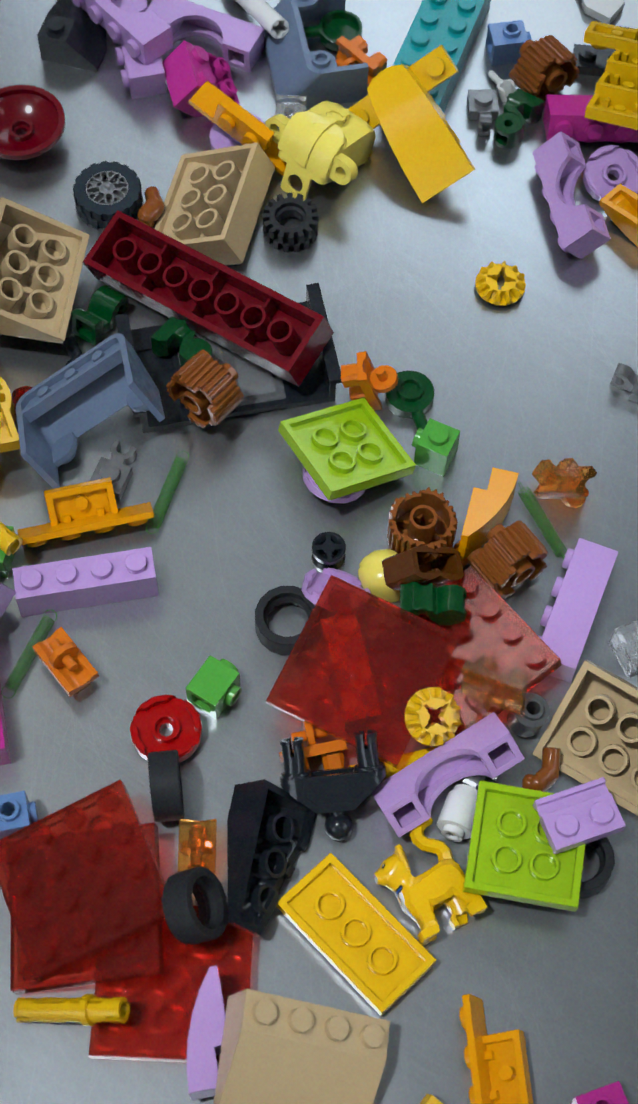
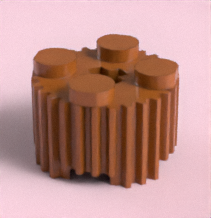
[509,35,580,106]
[166,349,244,428]
[387,487,458,553]
[467,520,548,600]

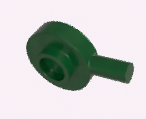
[303,10,363,51]
[385,371,434,430]

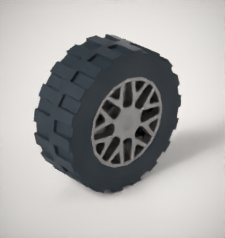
[73,161,143,230]

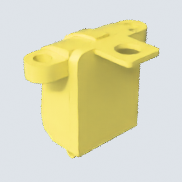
[265,101,376,201]

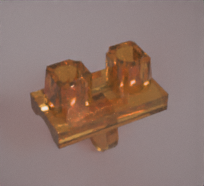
[532,458,597,508]
[461,655,529,715]
[178,819,217,875]

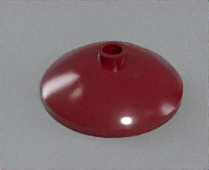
[0,85,66,160]

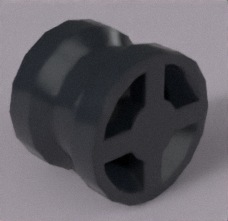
[311,532,346,573]

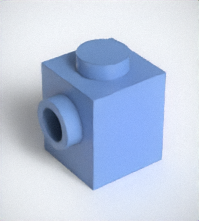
[485,20,532,66]
[0,790,39,844]

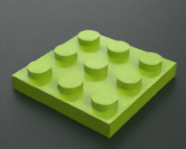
[278,397,416,501]
[463,780,585,912]

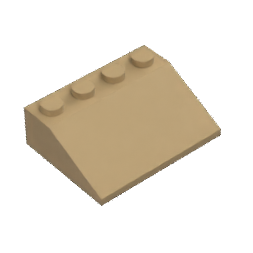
[154,142,275,265]
[0,196,89,343]
[532,660,638,816]
[214,989,390,1104]

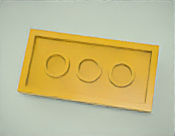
[276,853,436,1016]

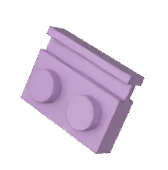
[533,777,626,855]

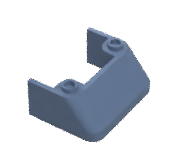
[261,0,368,110]
[16,333,165,489]

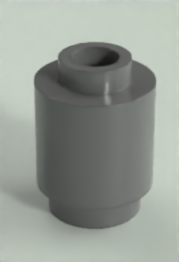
[507,693,550,737]

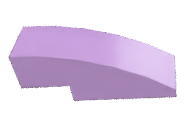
[186,966,225,1101]

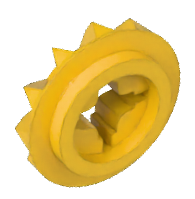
[475,260,526,306]
[404,687,462,746]

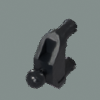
[280,730,387,841]

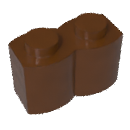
[382,545,464,590]

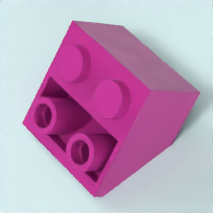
[162,40,240,118]

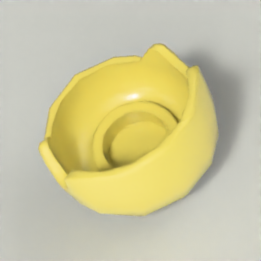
[358,549,400,604]

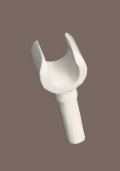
[488,70,516,103]

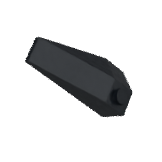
[37,0,107,73]
[227,779,315,936]

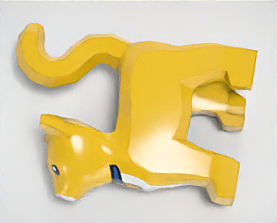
[374,818,488,946]

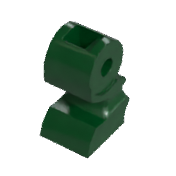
[493,88,544,149]
[71,285,129,346]
[151,316,213,368]
[400,582,467,629]

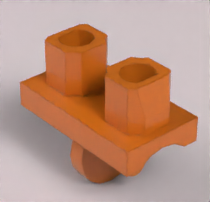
[336,35,387,86]
[341,351,399,411]
[32,627,99,697]
[279,719,347,770]

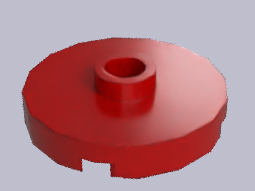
[130,694,202,763]

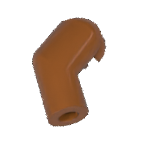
[137,186,164,227]
[522,747,561,792]

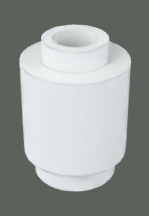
[437,784,477,842]

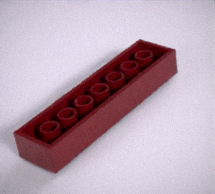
[83,210,334,387]

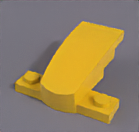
[583,21,638,130]
[348,45,475,203]

